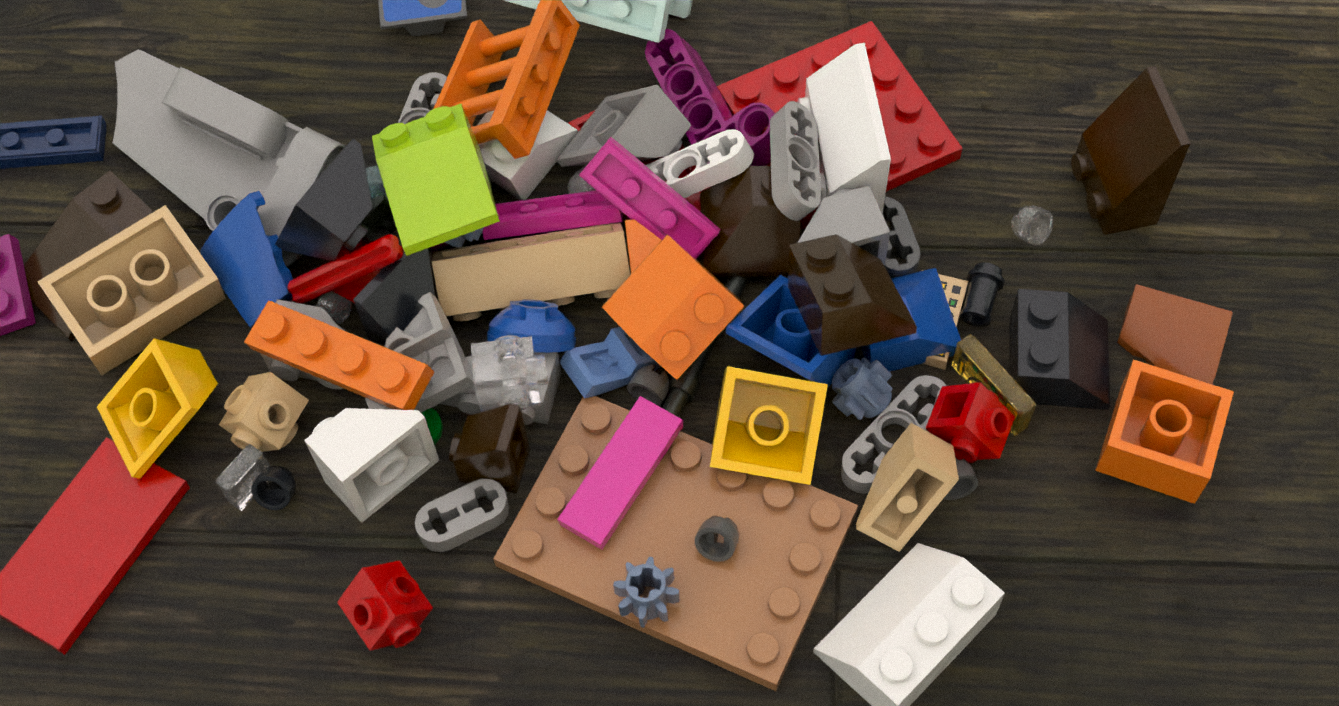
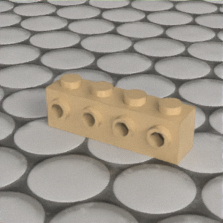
[431,222,630,321]

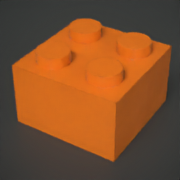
[1095,359,1234,504]

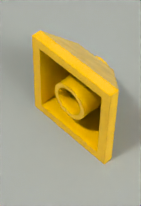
[97,338,218,479]

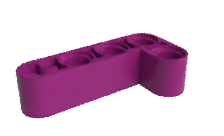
[645,29,775,166]

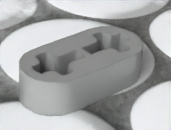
[415,478,509,552]

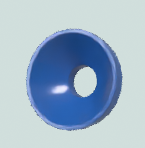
[487,299,576,353]

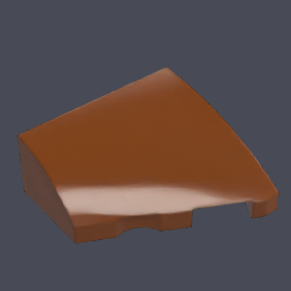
[1117,284,1233,385]

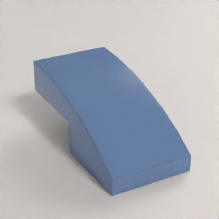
[560,327,661,399]

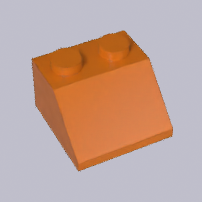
[602,234,744,380]

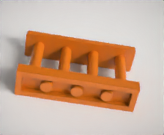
[433,0,580,159]

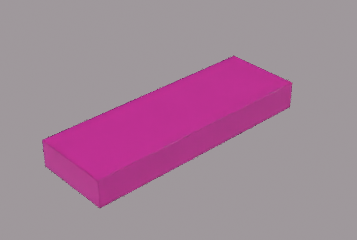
[579,137,721,259]
[482,190,624,240]
[557,396,684,550]

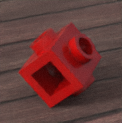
[926,382,1015,463]
[337,560,433,651]

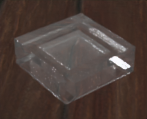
[216,444,271,511]

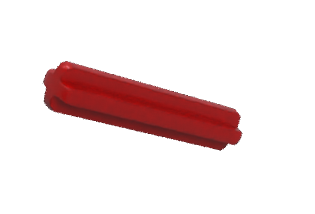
[287,234,404,304]

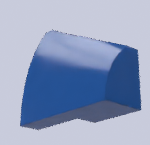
[200,191,293,328]

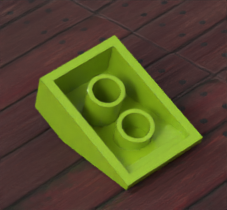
[372,103,500,256]

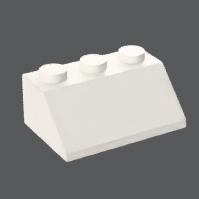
[798,43,891,213]
[813,543,1005,706]

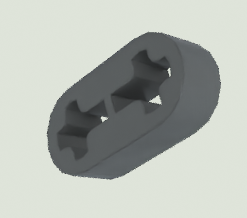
[882,197,921,278]

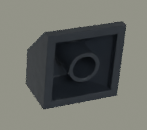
[275,139,373,261]
[353,248,439,347]

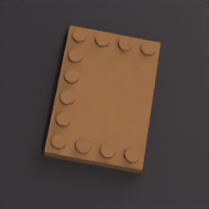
[493,396,858,691]

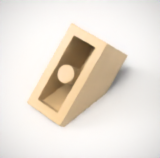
[856,423,959,552]

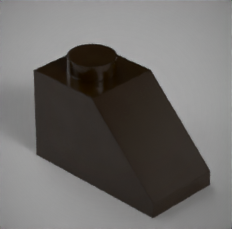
[449,404,530,493]

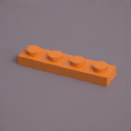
[244,300,435,410]

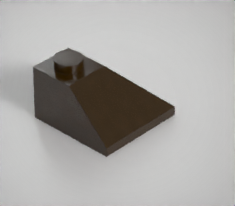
[700,166,800,277]

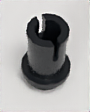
[960,262,1005,327]

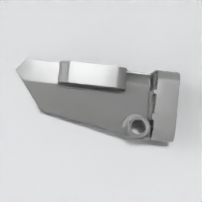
[112,49,365,267]

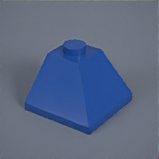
[861,268,964,371]

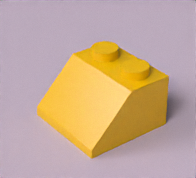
[709,366,828,485]

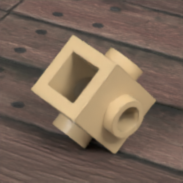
[219,372,309,454]

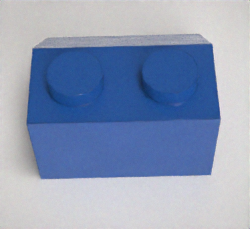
[726,275,857,387]

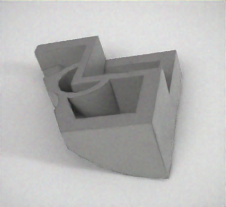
[365,292,476,413]

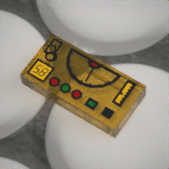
[952,334,1036,436]

